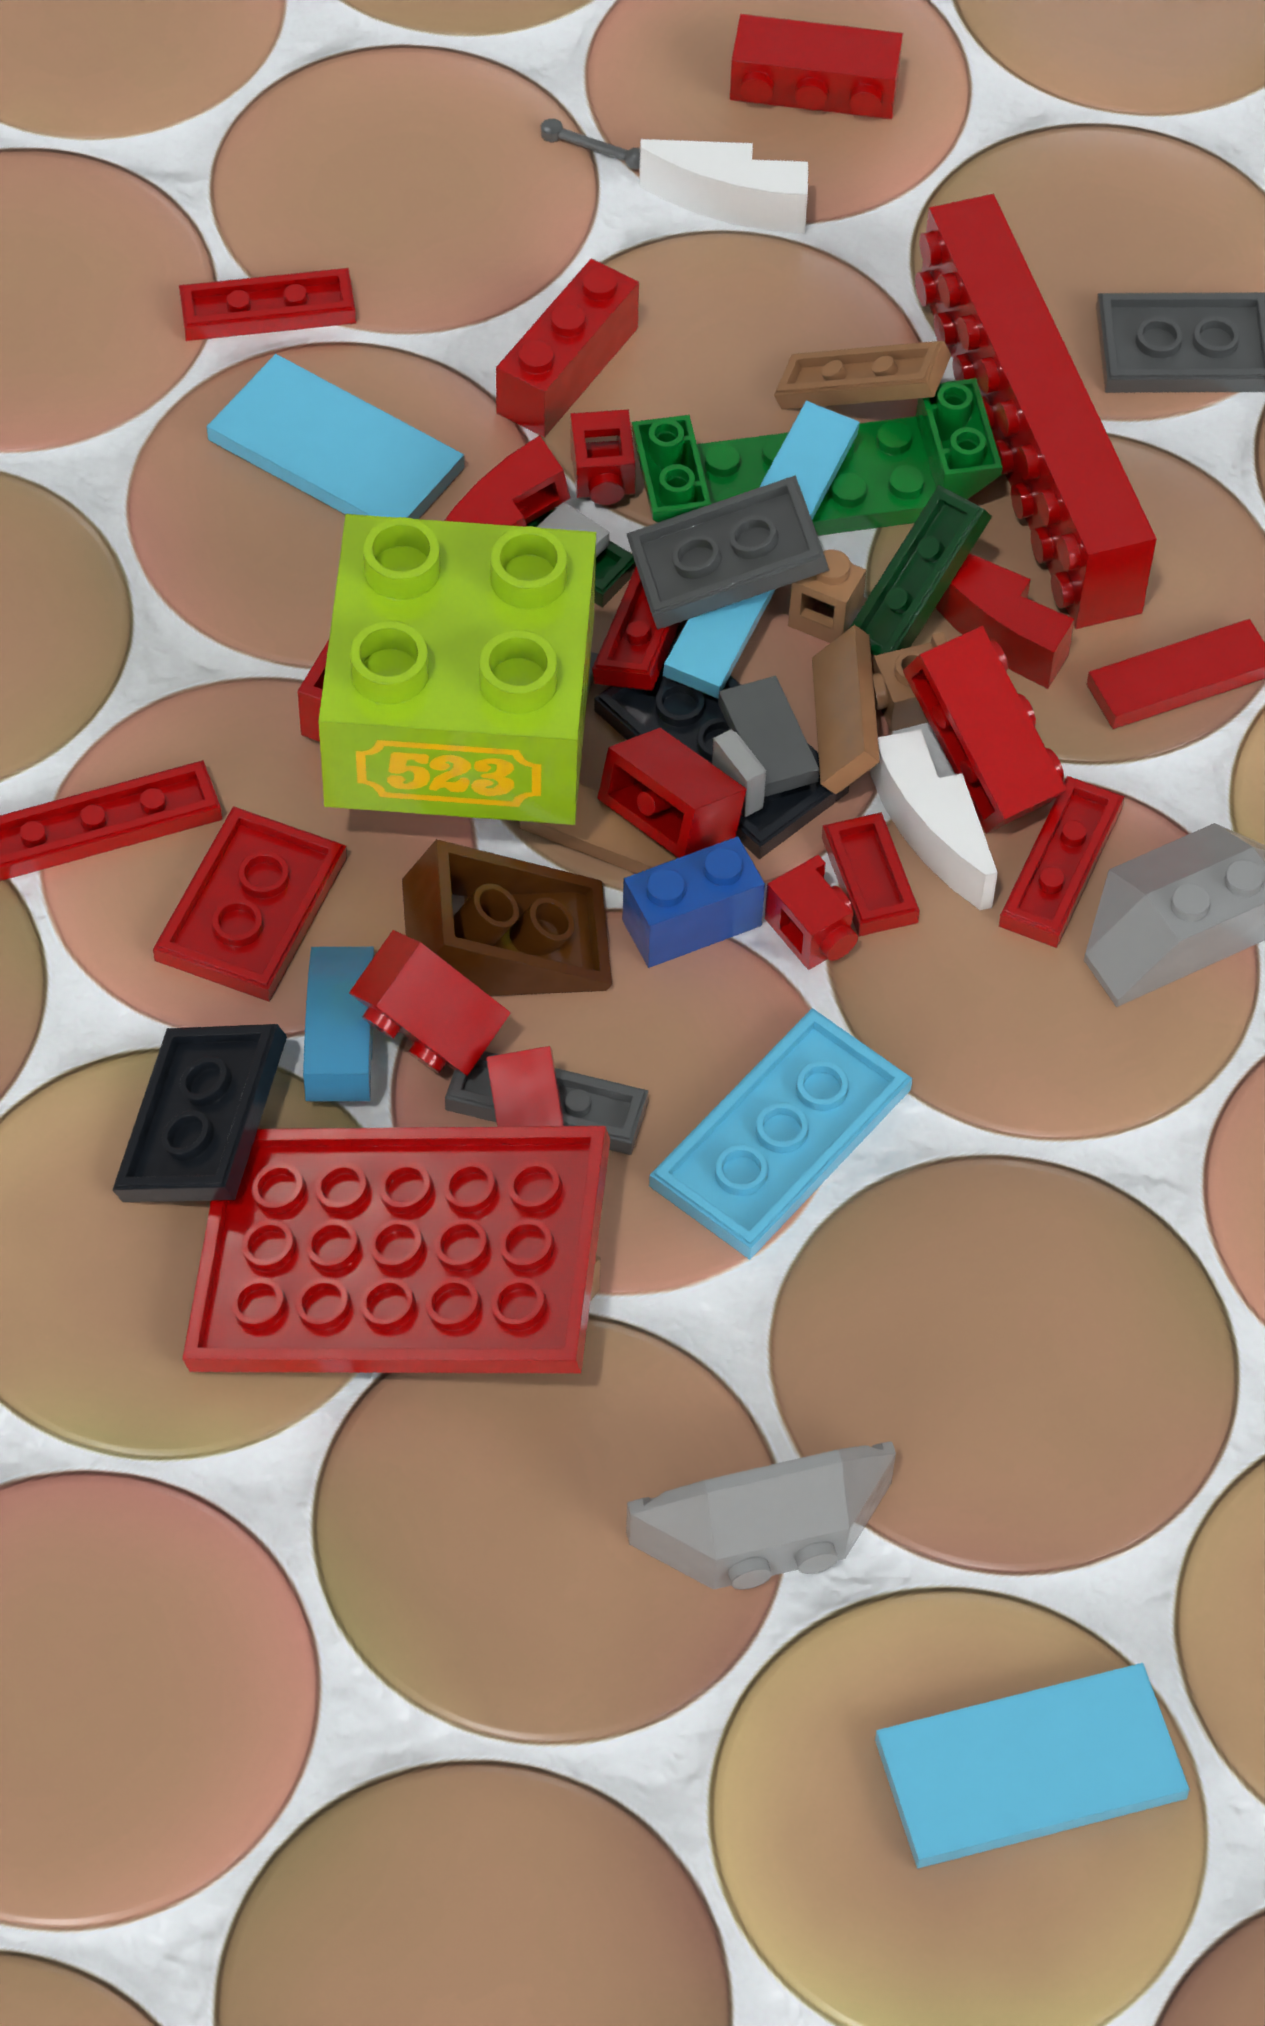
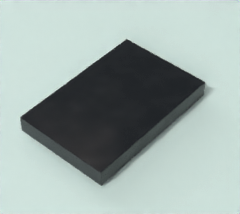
[112,1024,287,1202]

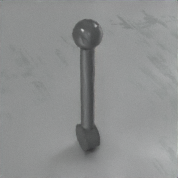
[541,119,640,169]

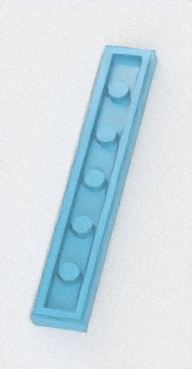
[663,401,860,698]

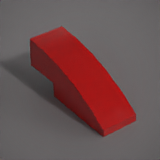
[444,435,571,527]
[935,553,1075,689]

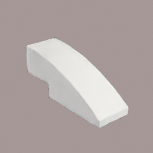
[639,139,808,234]
[870,729,998,910]

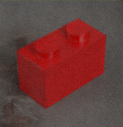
[597,728,747,858]
[349,930,511,1076]

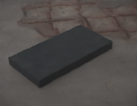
[594,638,849,860]

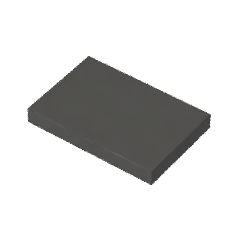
[1096,292,1265,393]
[626,475,829,630]

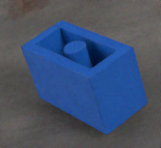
[622,836,765,968]

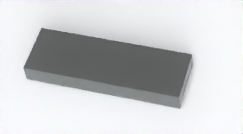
[445,1051,649,1155]

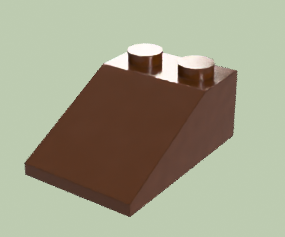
[402,839,612,996]

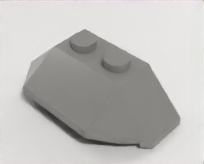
[1084,823,1265,1007]
[626,1441,896,1590]

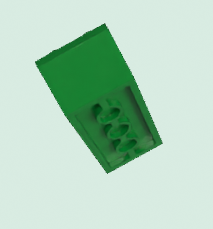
[632,378,1002,536]

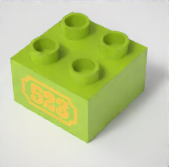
[319,514,597,825]

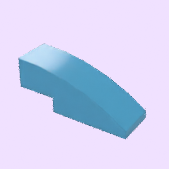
[303,946,375,1101]

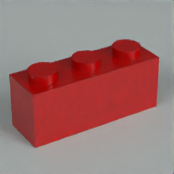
[729,14,903,119]
[496,258,639,438]
[903,625,1067,834]

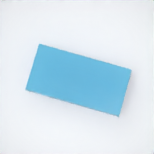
[206,354,465,519]
[649,1008,913,1260]
[875,1663,1190,1869]

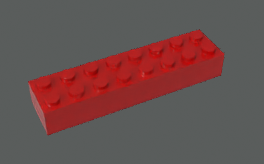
[915,193,1157,629]

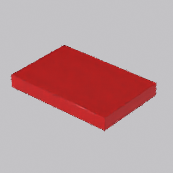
[153,806,347,1002]

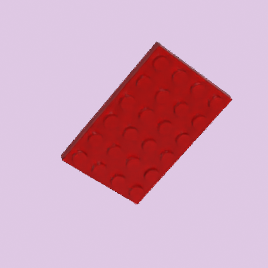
[182,1126,611,1374]

